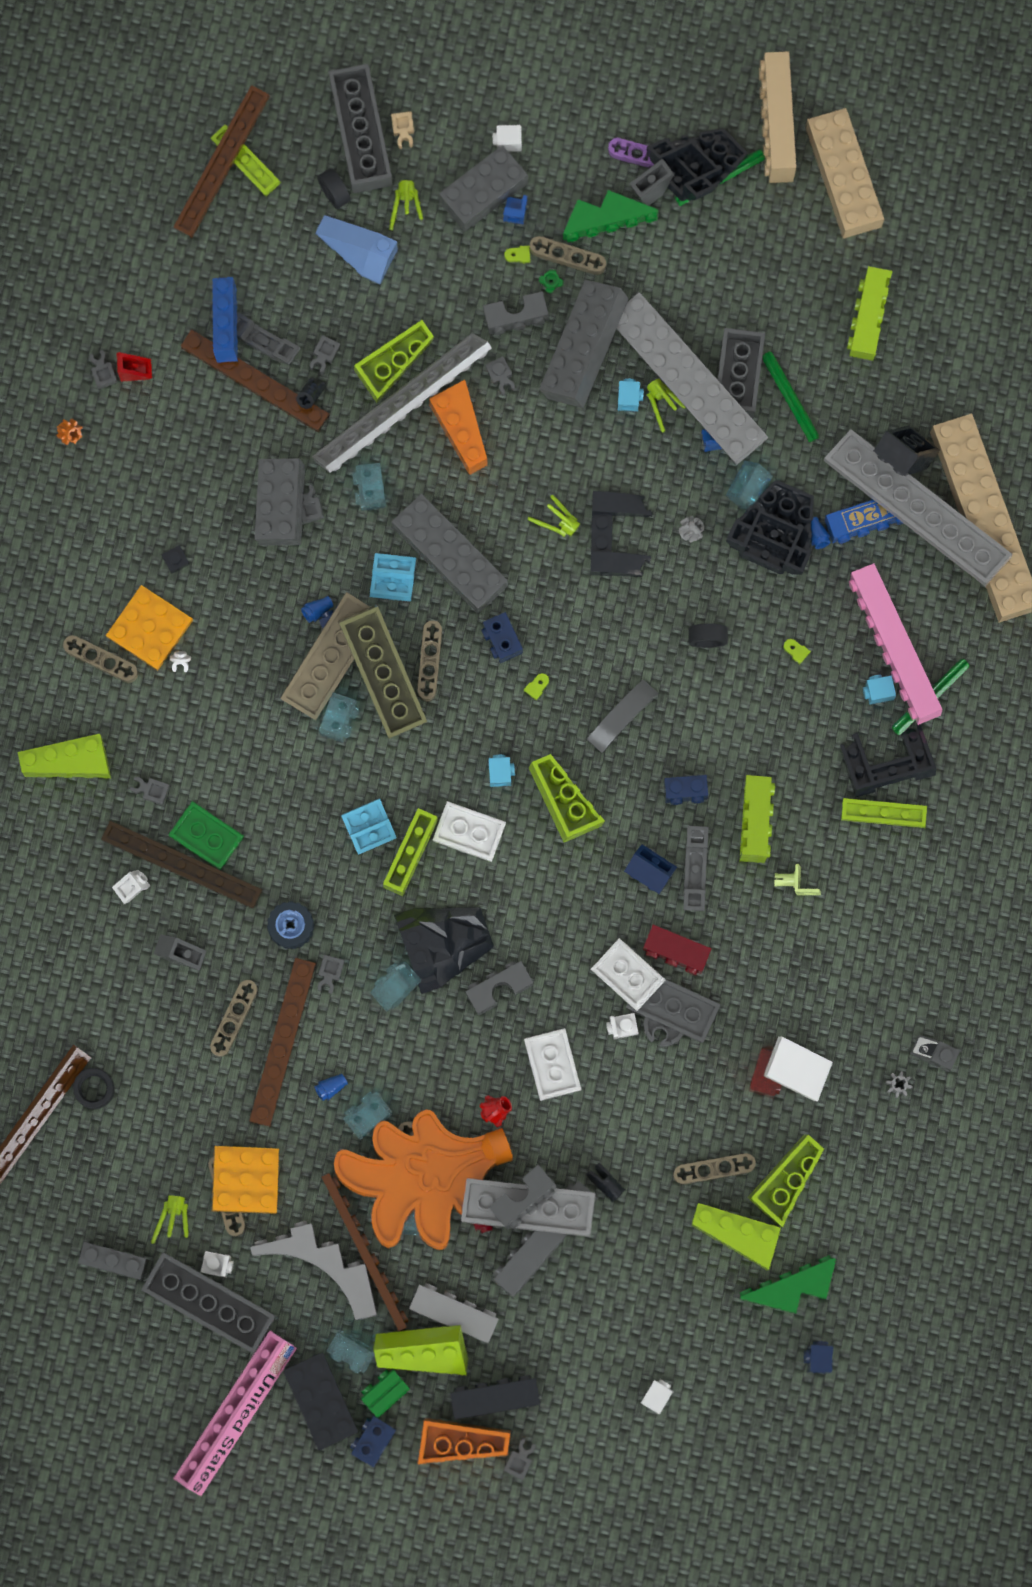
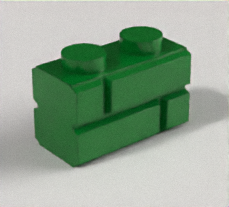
[360,1370,410,1418]

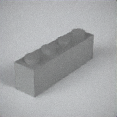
[409,1283,499,1344]

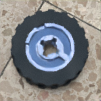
[267,901,314,950]

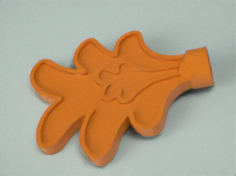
[334,1110,513,1250]

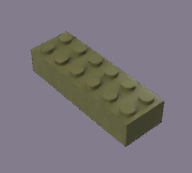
[338,605,427,738]

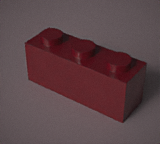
[643,924,712,976]

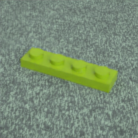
[211,124,281,196]
[841,798,927,828]

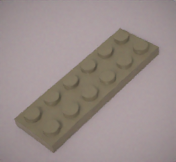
[280,592,382,720]

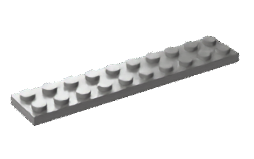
[616,292,768,465]
[312,333,492,473]
[824,429,1012,586]

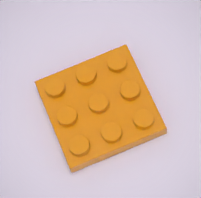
[106,585,193,671]
[212,1146,279,1214]

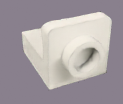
[112,870,150,904]
[606,1013,639,1040]
[201,1251,234,1278]

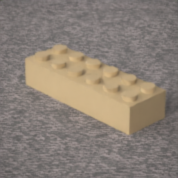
[759,52,796,183]
[806,108,884,239]

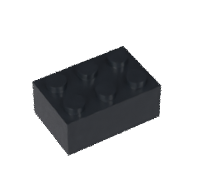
[873,425,940,476]

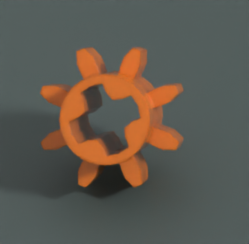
[56,418,82,445]

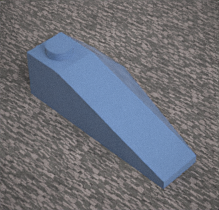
[316,215,398,284]

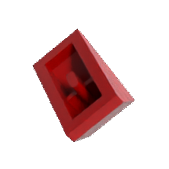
[117,352,152,382]

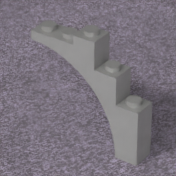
[250,1221,377,1321]

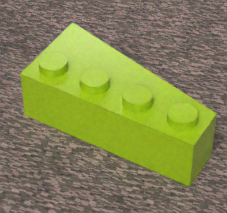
[847,266,892,361]
[354,320,434,403]
[18,734,111,778]
[529,754,605,843]
[739,775,775,863]
[747,1134,824,1227]
[691,1203,781,1271]
[374,1325,468,1375]

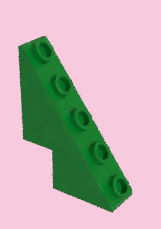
[563,190,658,242]
[739,1255,836,1314]

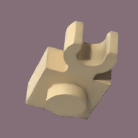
[391,112,414,149]

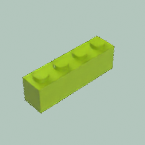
[383,808,438,896]

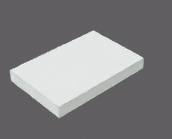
[433,801,506,862]
[591,938,665,1011]
[524,1028,581,1101]
[763,1037,833,1101]

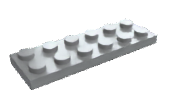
[461,1178,596,1237]

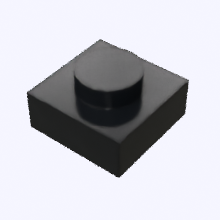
[161,545,190,574]

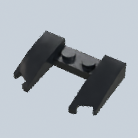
[590,491,652,577]
[840,724,936,797]

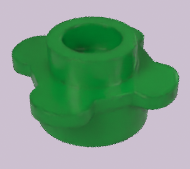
[539,269,563,293]

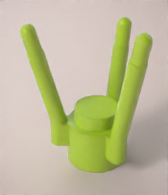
[389,180,423,230]
[647,379,686,432]
[527,495,580,537]
[151,1195,188,1244]

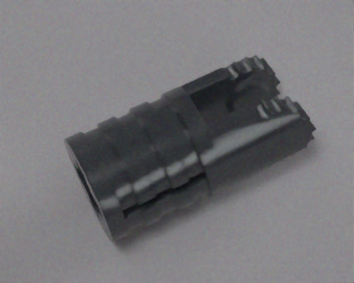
[296,377,327,409]
[586,1163,626,1203]

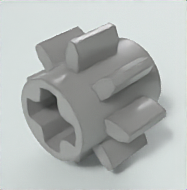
[679,516,704,543]
[885,1071,913,1098]

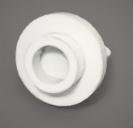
[170,651,191,672]

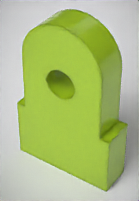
[504,246,530,263]
[784,639,811,665]
[524,674,549,701]

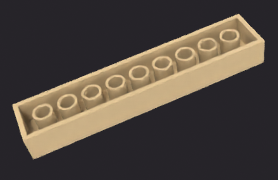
[930,414,1032,623]

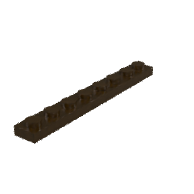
[101,821,263,910]

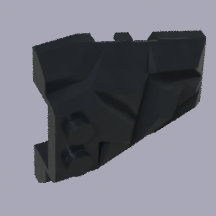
[646,128,748,201]
[726,480,814,575]
[394,907,494,995]

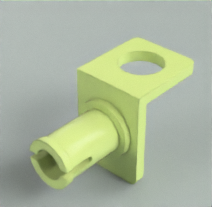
[774,864,821,895]

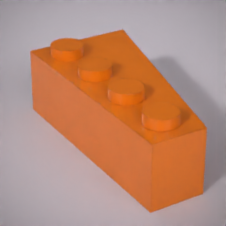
[429,380,487,475]
[418,1418,511,1464]

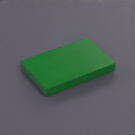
[168,801,244,871]

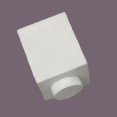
[493,125,521,152]
[641,1379,673,1414]

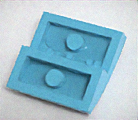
[370,553,416,601]
[341,799,397,855]

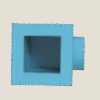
[618,379,644,412]
[863,675,896,705]
[489,754,515,787]

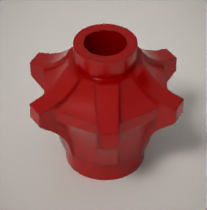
[480,1095,512,1128]

